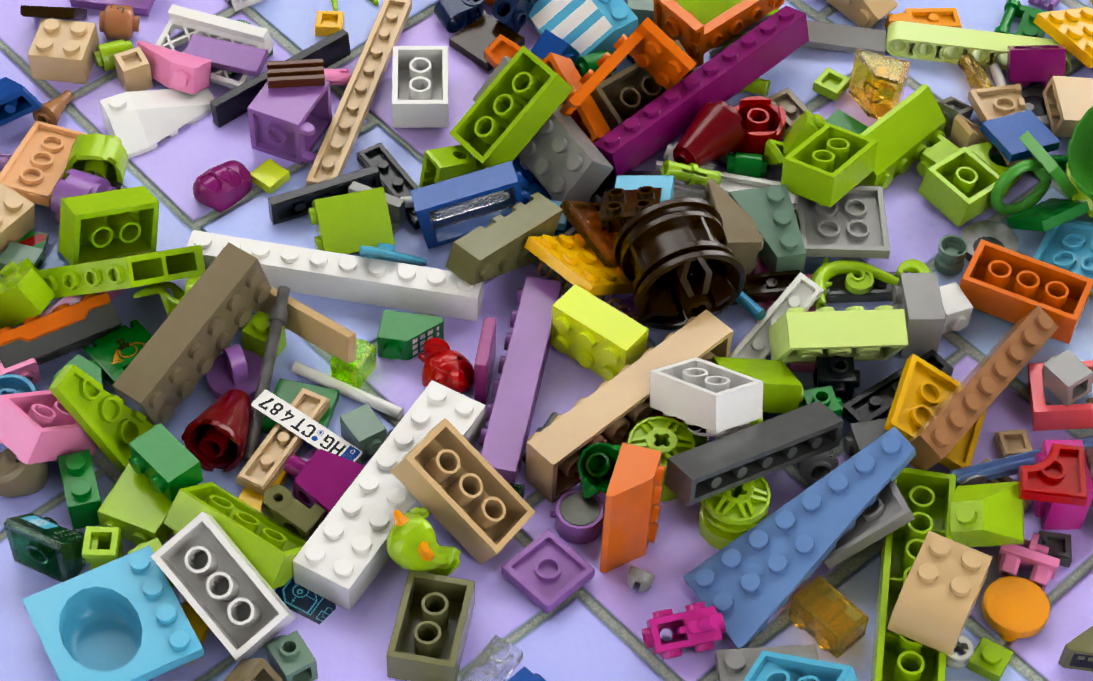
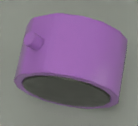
[550,489,604,545]

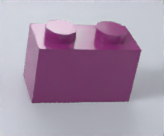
[1007,45,1066,87]

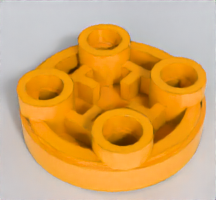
[980,576,1050,642]

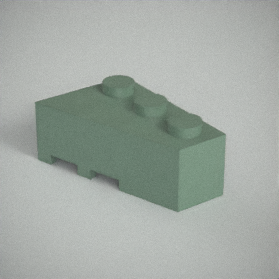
[729,184,807,274]

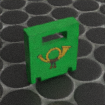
[82,319,152,387]

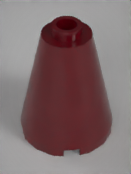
[673,100,748,167]
[181,389,253,473]

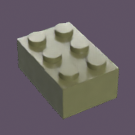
[386,570,475,681]

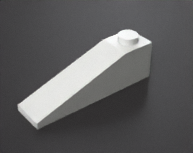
[99,88,215,159]

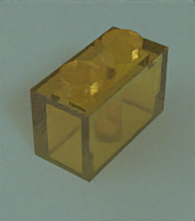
[788,575,869,658]

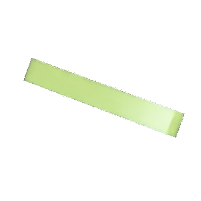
[886,21,1072,75]

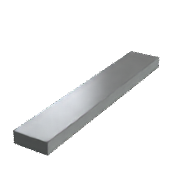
[733,15,886,57]

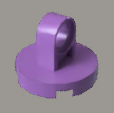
[206,344,263,401]

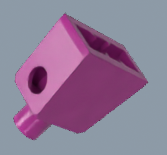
[284,449,365,520]

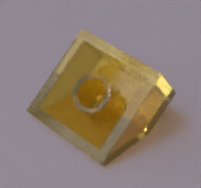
[848,48,911,119]

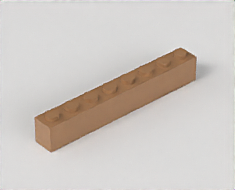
[908,305,1059,471]

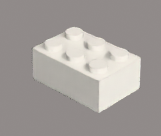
[392,46,449,128]
[650,357,763,434]

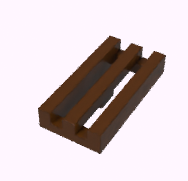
[267,59,325,88]

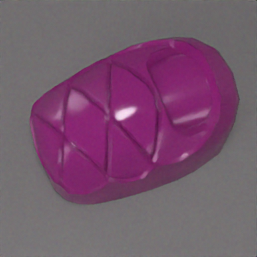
[193,160,252,212]

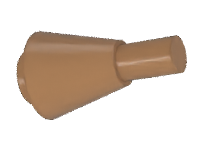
[33,90,74,126]

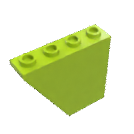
[38,245,206,299]

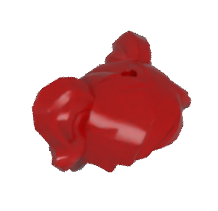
[418,338,474,394]

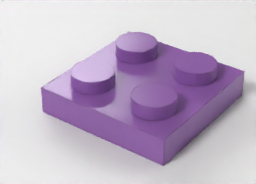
[501,529,595,614]

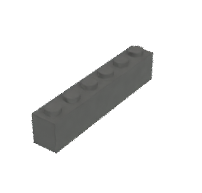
[664,400,844,506]

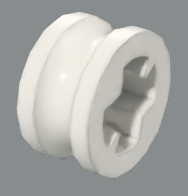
[946,635,973,669]

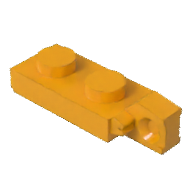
[885,8,962,33]

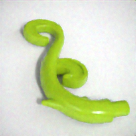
[810,258,931,309]

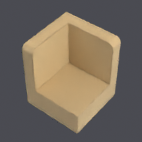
[114,46,153,92]

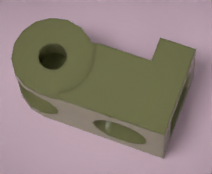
[261,485,326,541]

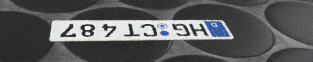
[251,390,363,462]

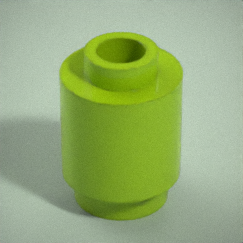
[93,39,133,72]

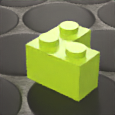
[0,258,56,329]

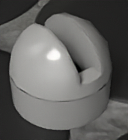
[626,565,655,593]

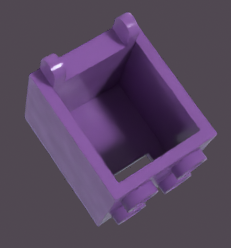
[247,80,332,165]

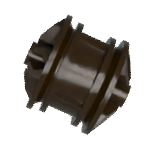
[613,197,746,330]

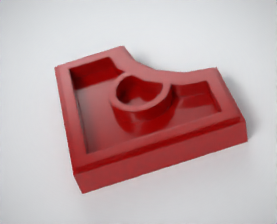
[1018,443,1088,506]

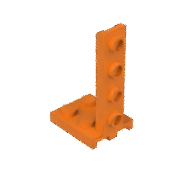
[653,0,784,68]
[559,17,697,116]

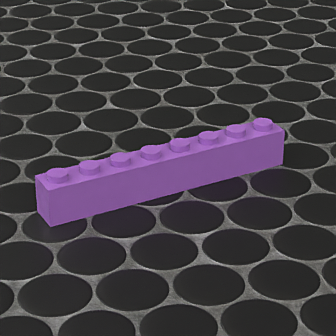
[479,276,562,490]

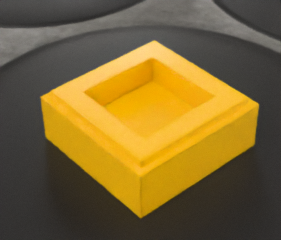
[315,11,344,36]

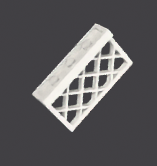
[155,4,274,89]

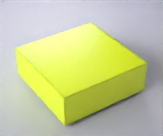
[250,159,290,194]

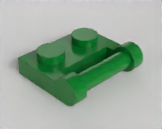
[994,0,1046,38]

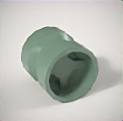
[934,235,968,276]

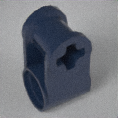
[434,0,486,33]

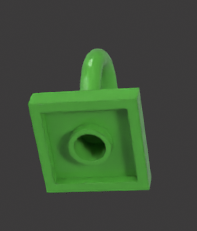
[990,130,1079,216]

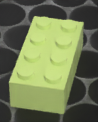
[768,305,909,363]

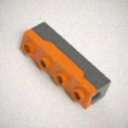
[0,291,122,368]

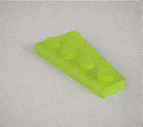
[48,364,156,473]

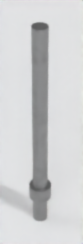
[242,286,290,462]

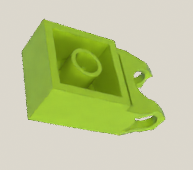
[918,142,1023,227]

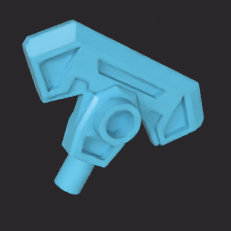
[357,243,427,266]

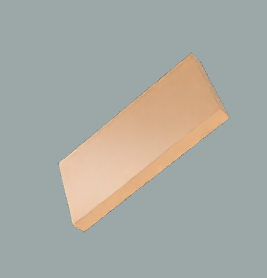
[0,121,87,207]

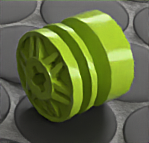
[628,416,695,502]
[698,477,771,550]

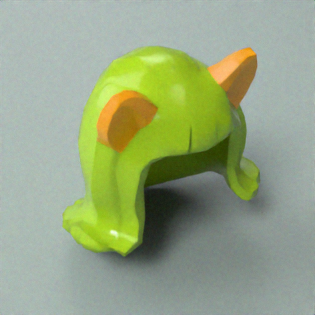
[386,507,461,576]

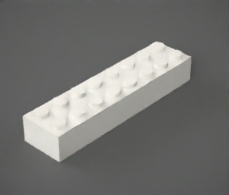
[292,380,486,611]

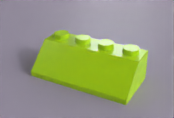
[856,83,946,190]
[164,482,307,589]

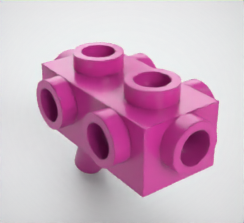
[642,602,726,660]

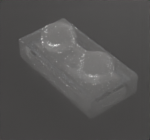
[458,635,523,681]

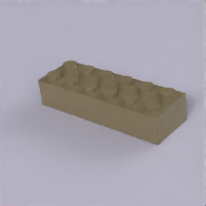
[112,242,272,425]

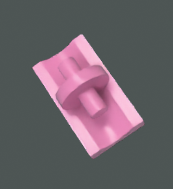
[996,532,1061,591]

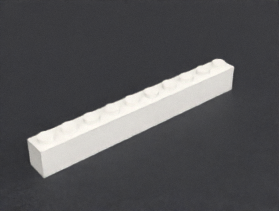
[186,230,484,322]

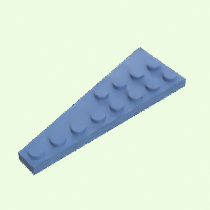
[683,426,916,649]

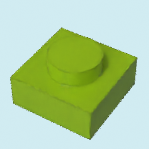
[812,67,851,101]
[967,637,1014,681]

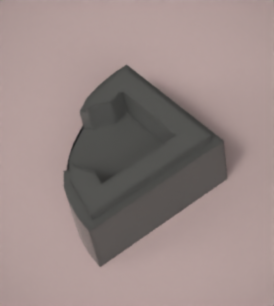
[1038,531,1072,568]

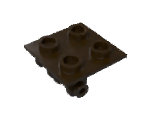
[599,186,662,233]

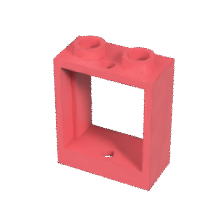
[1027,360,1093,431]

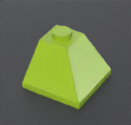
[950,481,1024,547]

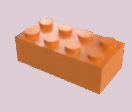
[959,239,1093,344]

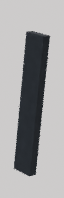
[210,29,351,128]

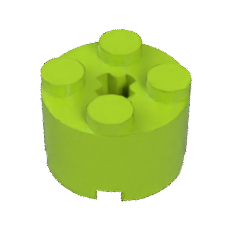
[64,133,128,190]

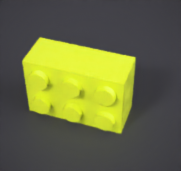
[551,284,649,381]

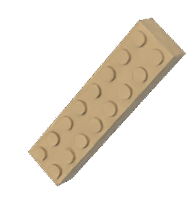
[525,309,733,503]

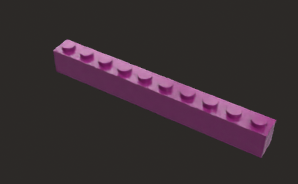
[593,6,809,178]

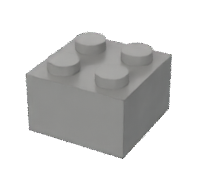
[891,273,946,358]

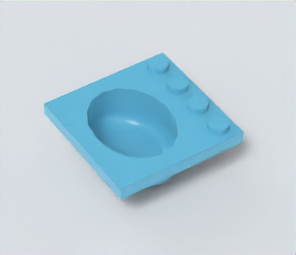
[22,545,204,681]

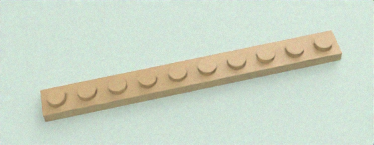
[306,0,412,186]

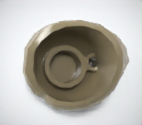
[0,448,49,498]

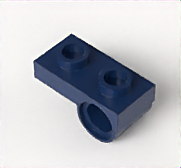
[492,0,538,33]

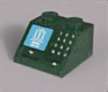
[3,513,87,582]

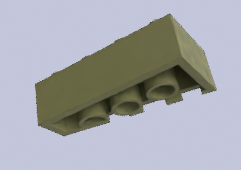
[446,192,563,286]

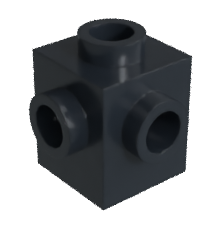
[813,356,860,400]

